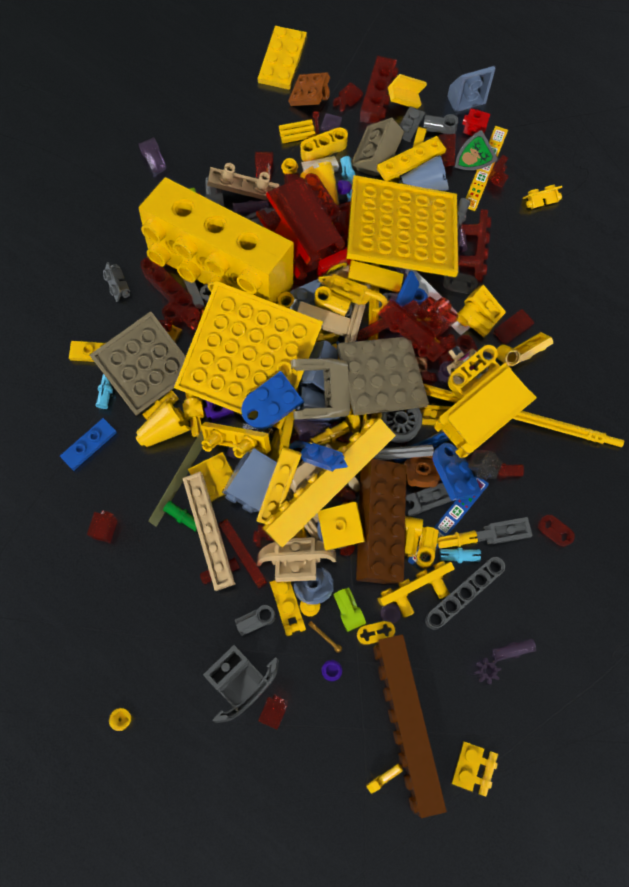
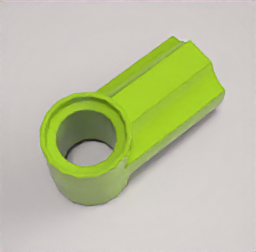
[333,588,366,632]

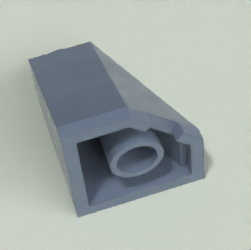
[299,340,338,395]

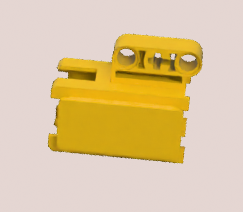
[434,345,537,458]

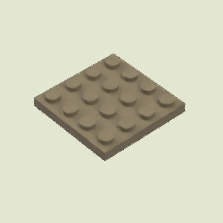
[90,312,186,416]
[337,336,429,416]

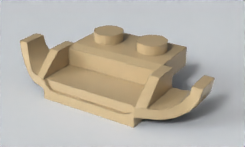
[257,537,336,582]

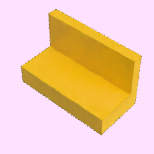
[388,74,427,109]

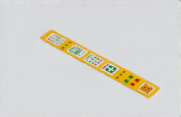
[466,126,508,211]

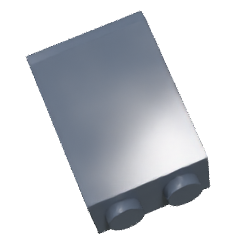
[222,448,277,513]

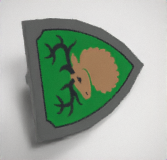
[454,130,498,170]

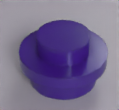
[322,660,342,681]

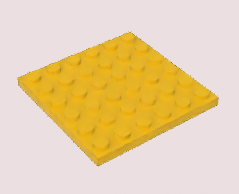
[346,175,458,277]
[174,281,323,430]

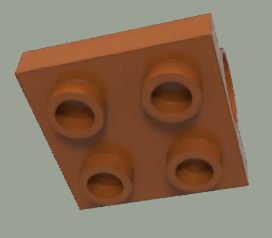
[288,72,330,106]

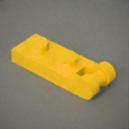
[270,580,306,636]

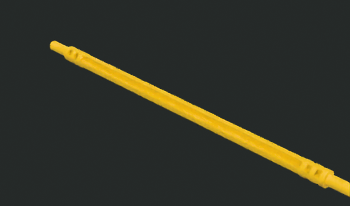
[423,384,624,447]

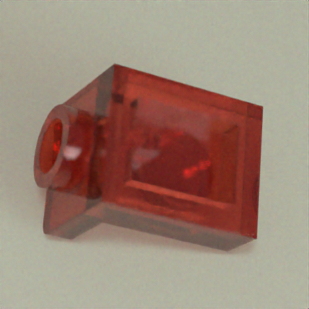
[488,155,509,188]
[253,525,274,548]
[258,695,288,730]

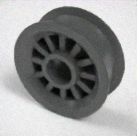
[381,408,422,443]

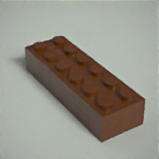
[356,459,406,585]

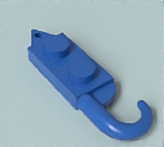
[289,441,348,472]

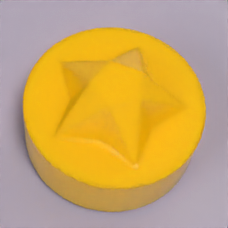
[109,708,131,731]

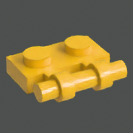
[451,741,498,797]

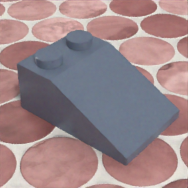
[447,66,495,112]

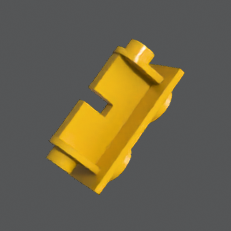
[523,184,562,209]

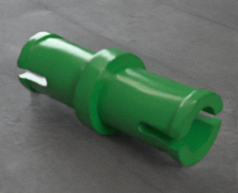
[163,501,197,532]

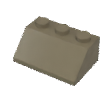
[351,118,404,176]

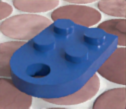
[242,371,304,430]
[433,443,482,501]

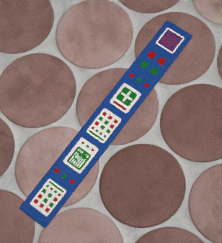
[407,475,489,570]

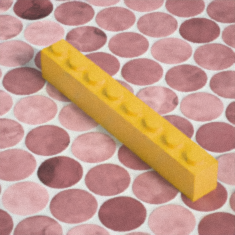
[263,418,396,547]

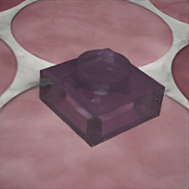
[321,113,342,132]

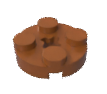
[404,456,441,487]

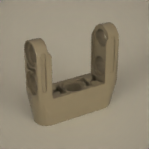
[290,359,350,420]

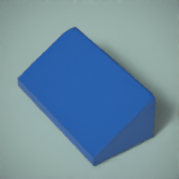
[393,271,419,314]

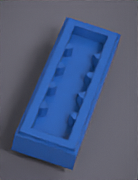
[60,418,117,471]

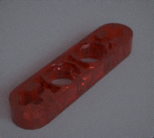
[218,518,267,588]

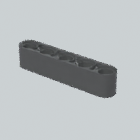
[425,557,505,630]

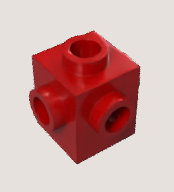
[462,108,490,136]

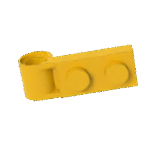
[497,332,553,366]

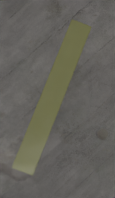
[149,430,204,527]

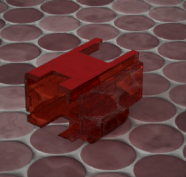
[256,173,345,280]

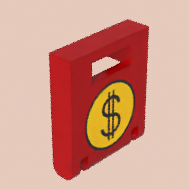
[317,247,359,279]

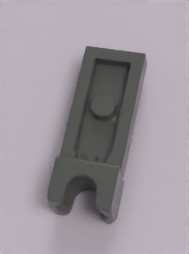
[405,483,451,517]

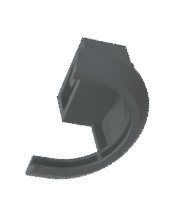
[203,645,279,723]

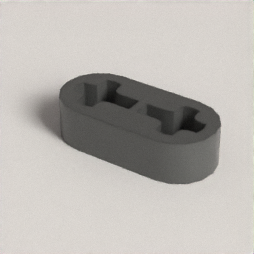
[184,280,205,310]

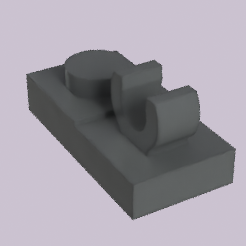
[399,106,425,142]

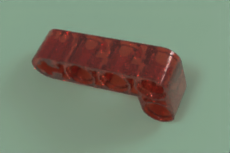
[140,257,195,326]

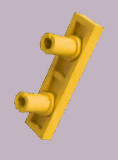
[377,136,446,183]
[201,422,271,458]
[377,560,455,618]

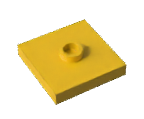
[318,502,365,551]

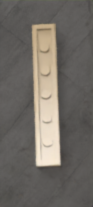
[183,471,235,591]

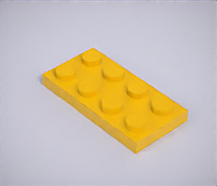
[258,26,307,90]

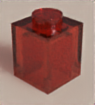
[87,511,117,543]

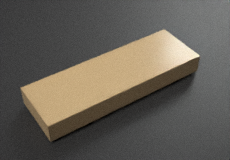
[297,301,350,337]

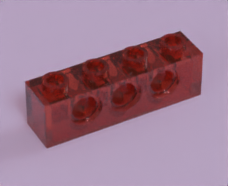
[360,56,399,124]

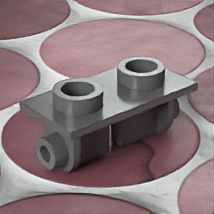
[103,262,131,302]

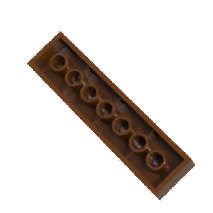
[373,634,447,818]

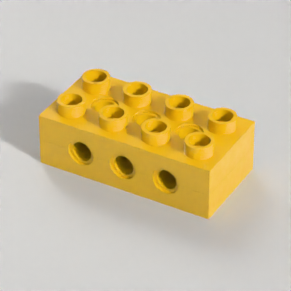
[139,177,294,304]

